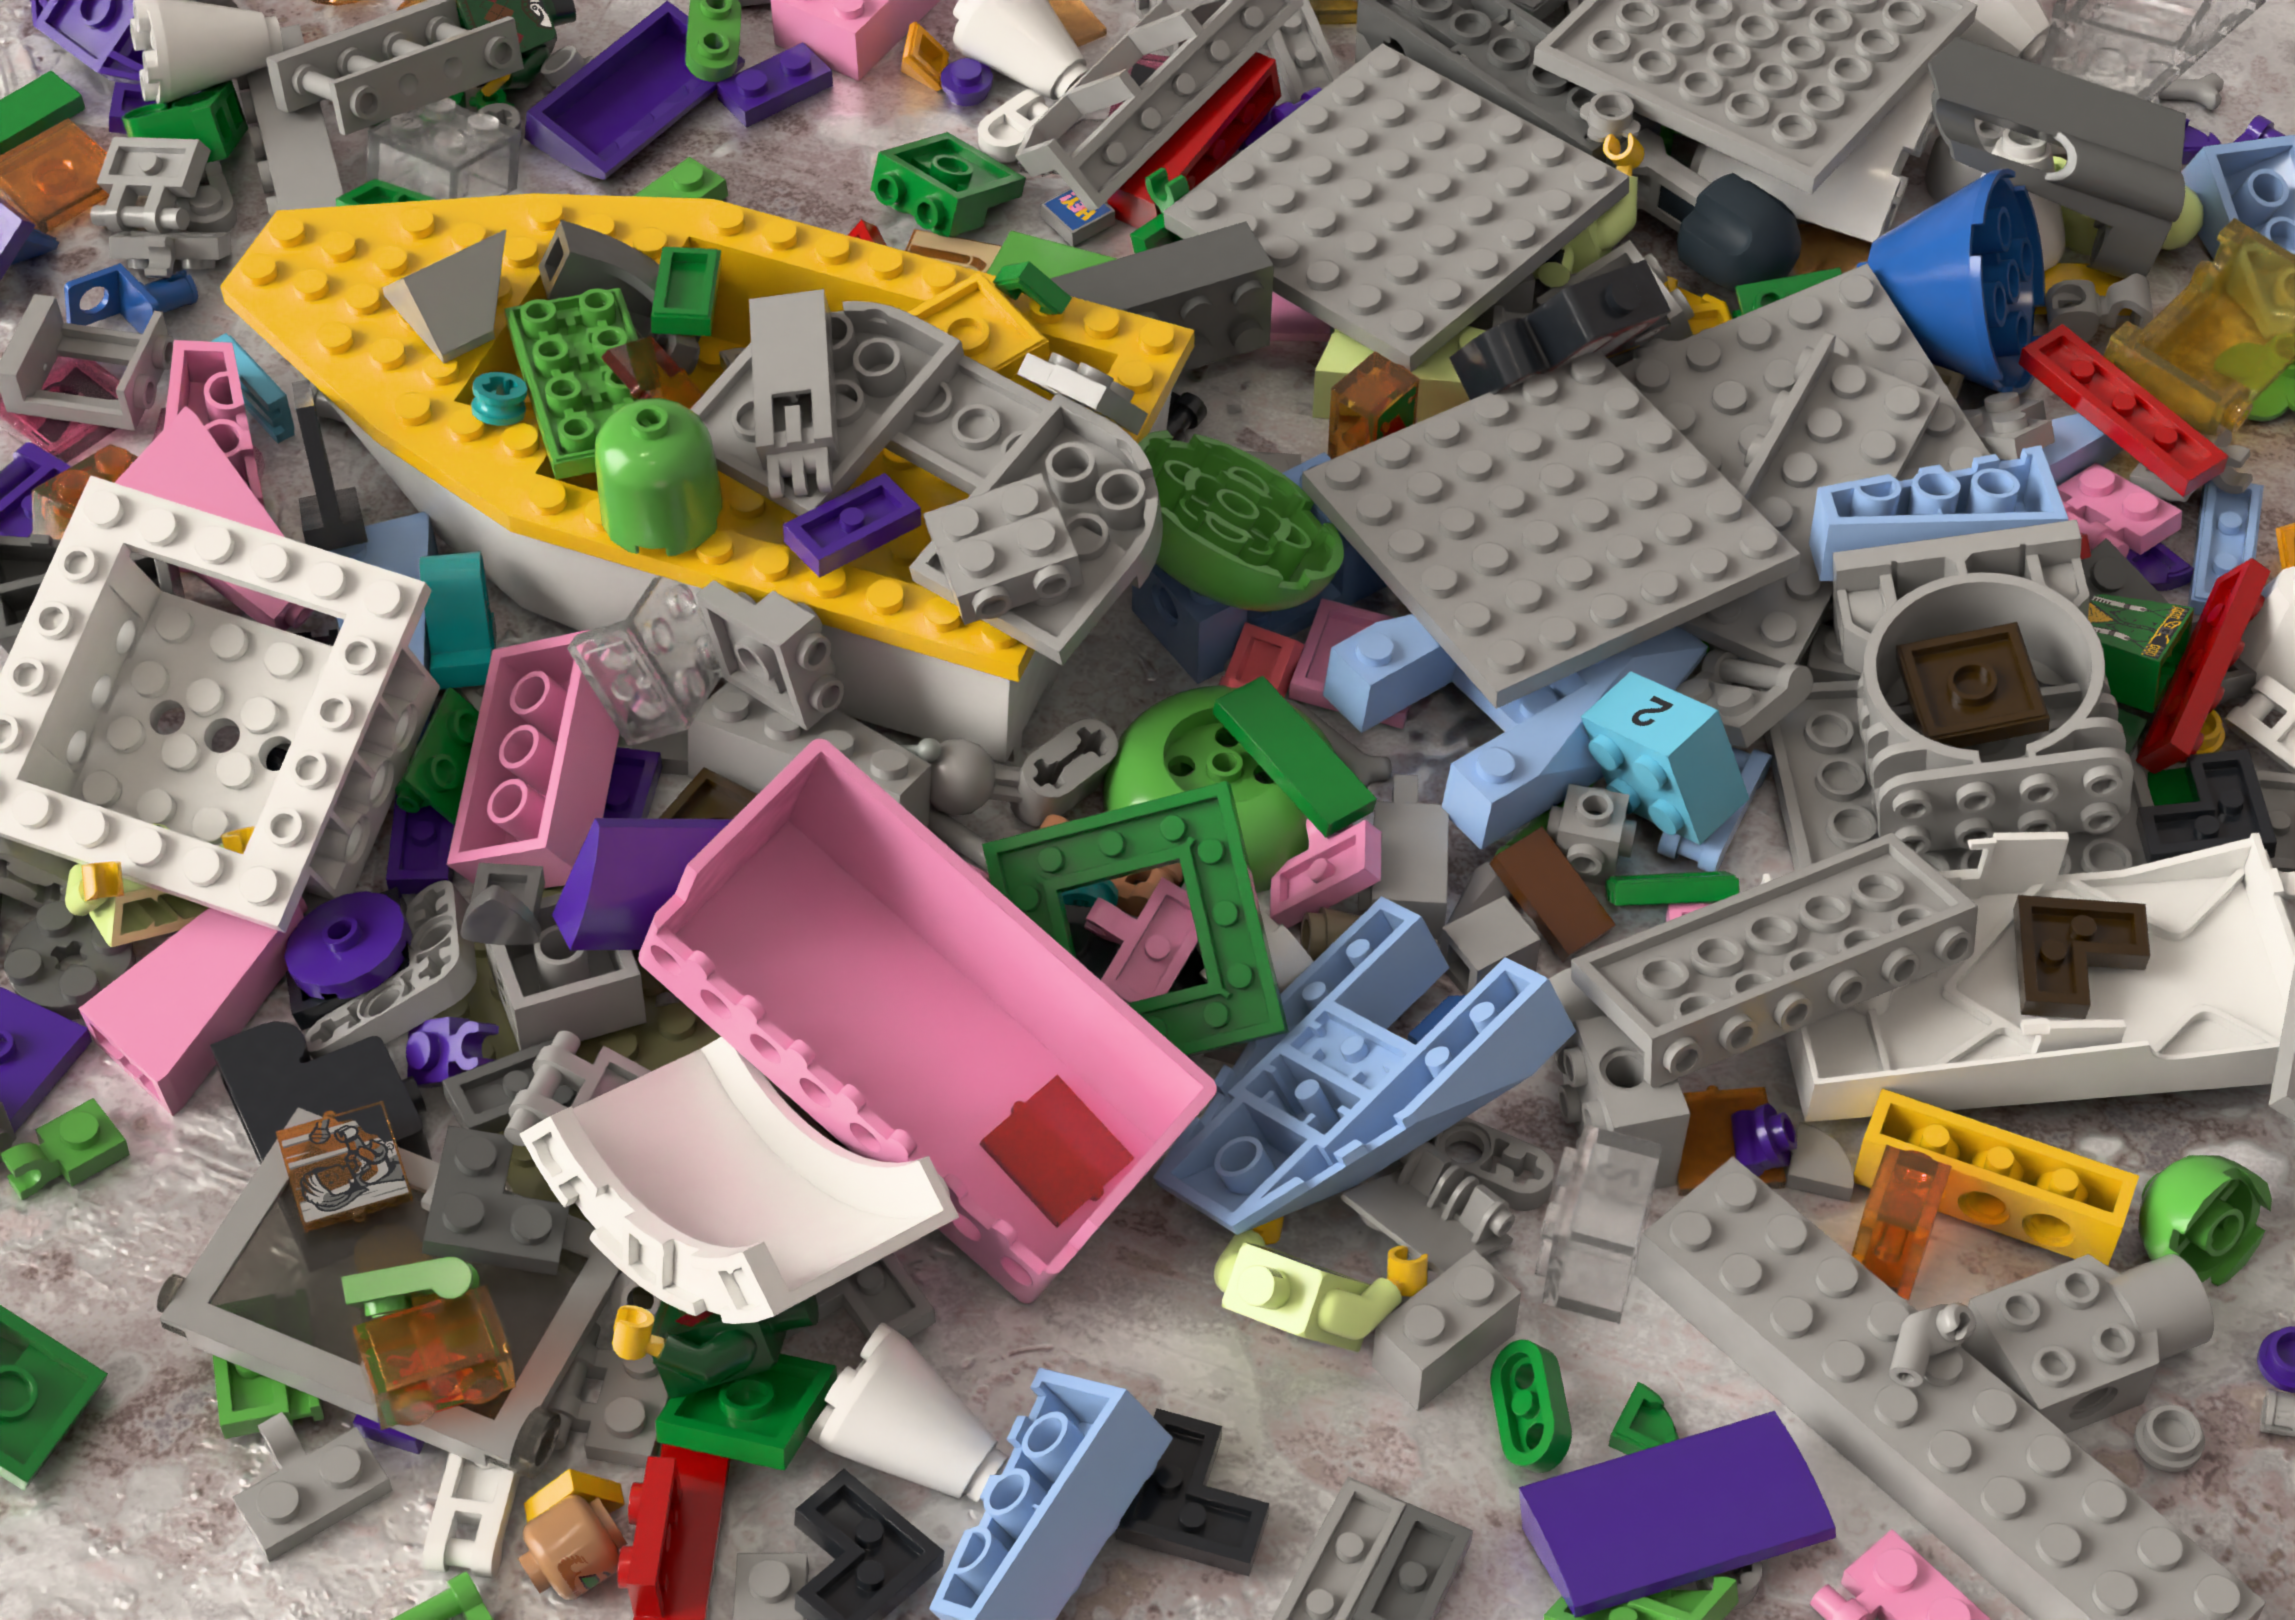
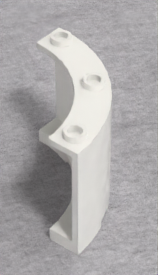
[1690,70,1936,244]
[520,1037,959,1324]

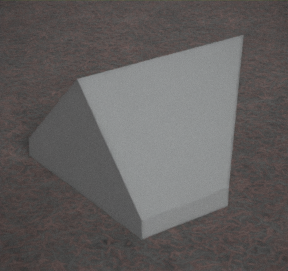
[382,229,506,364]

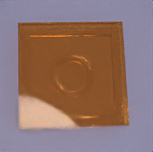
[0,118,110,233]

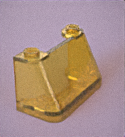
[2104,218,2295,436]

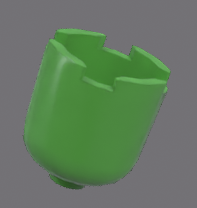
[595,398,722,556]

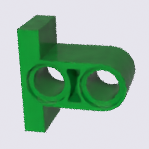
[122,79,248,163]

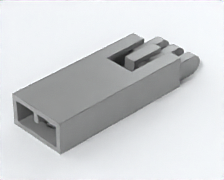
[749,289,839,500]

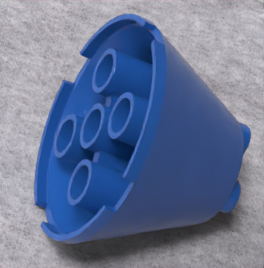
[1856,168,2045,394]

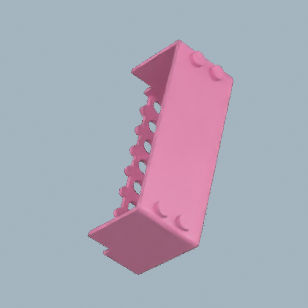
[639,739,1217,1304]

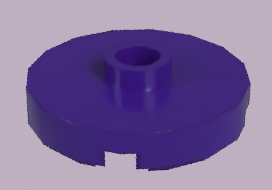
[284,891,413,1000]

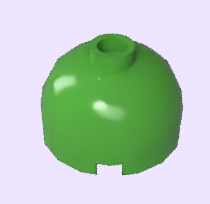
[2138,1155,2272,1286]

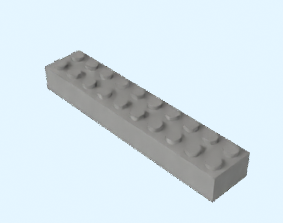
[1634,1156,2266,1620]

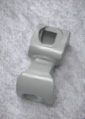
[2045,273,2154,350]

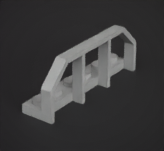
[1015,0,1304,211]

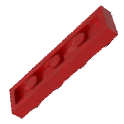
[2018,324,2229,497]
[2135,558,2271,774]

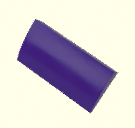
[524,0,745,180]
[552,818,733,951]
[1519,1411,1836,1618]

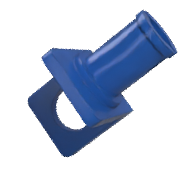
[64,263,198,334]

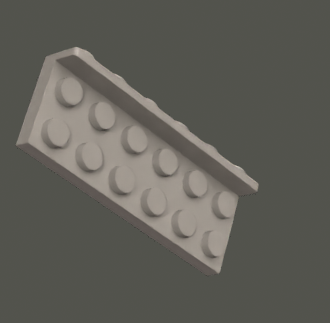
[1678,331,1940,668]
[1571,833,1978,1088]

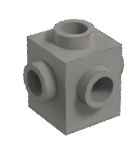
[1546,783,1637,886]

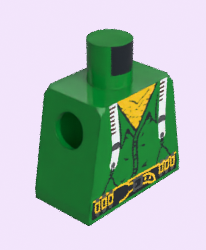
[2088,594,2194,713]

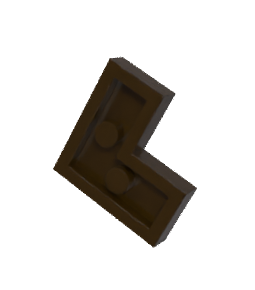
[2013,895,2151,1019]

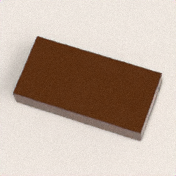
[1489,826,1616,963]

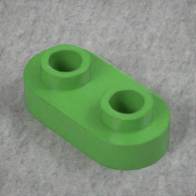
[685,0,741,82]

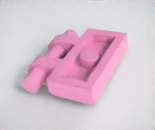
[2057,463,2182,558]
[1810,1529,1991,1620]

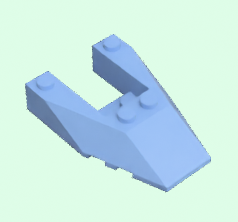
[1323,614,1708,850]
[1153,896,1576,1235]

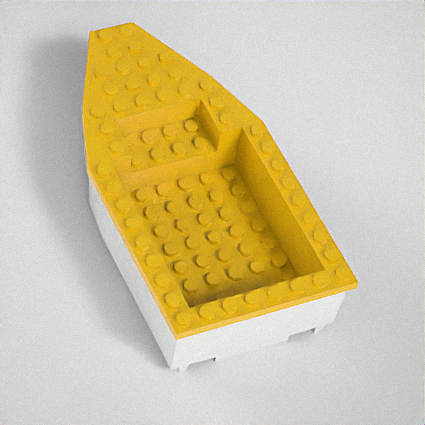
[220,193,1195,763]

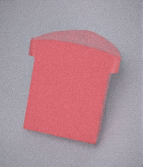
[1218,622,1305,698]

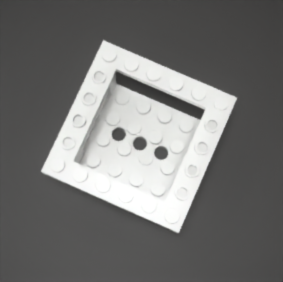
[0,476,440,933]

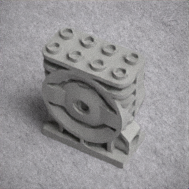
[1833,520,2134,855]

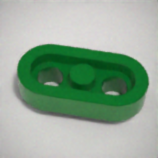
[1490,1339,1572,1473]

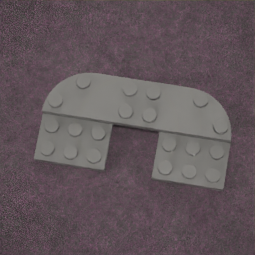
[690,301,1163,666]

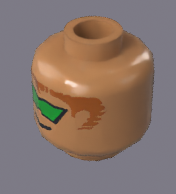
[518,1494,628,1600]

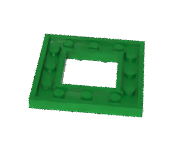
[982,781,1289,1057]

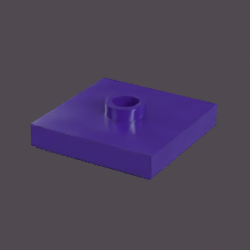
[0,987,92,1133]

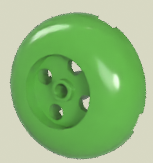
[1138,430,1344,612]
[1103,685,1336,893]

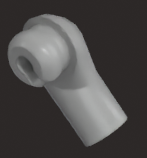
[1889,1302,1976,1387]

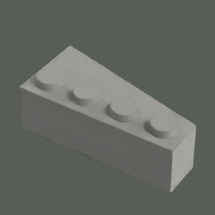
[688,681,932,827]

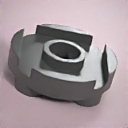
[4,901,137,1020]

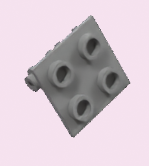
[1340,1141,1515,1275]

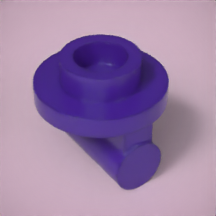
[1731,1103,1797,1177]

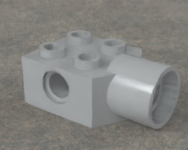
[1549,967,1690,1200]
[1961,1254,2214,1434]

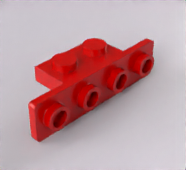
[618,1443,731,1620]

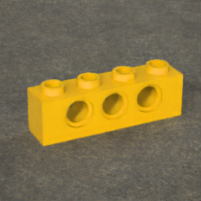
[1854,1088,2139,1266]

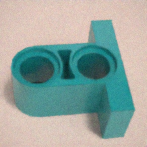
[419,551,497,689]

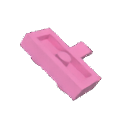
[1270,819,1382,929]
[1084,877,1198,1003]

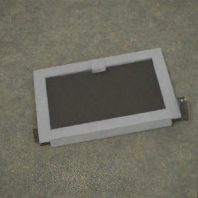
[157,1108,622,1480]

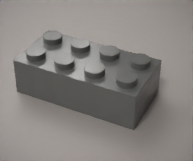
[1050,221,1274,372]

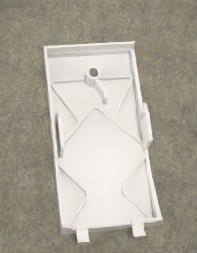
[1761,832,2295,1122]

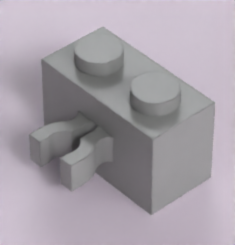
[1372,1249,1521,1411]

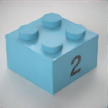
[1581,671,1750,845]

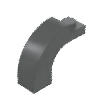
[538,220,701,395]

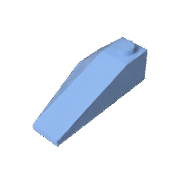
[2181,135,2295,345]

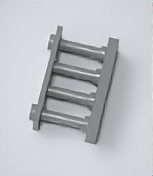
[266,0,524,135]

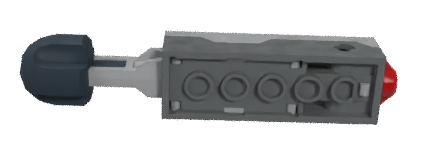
[1355,0,1802,292]

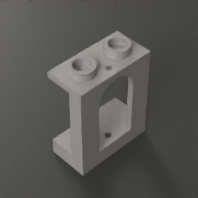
[0,294,174,431]

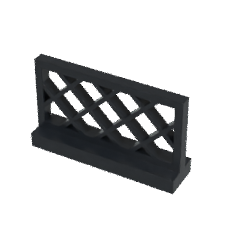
[292,379,368,551]

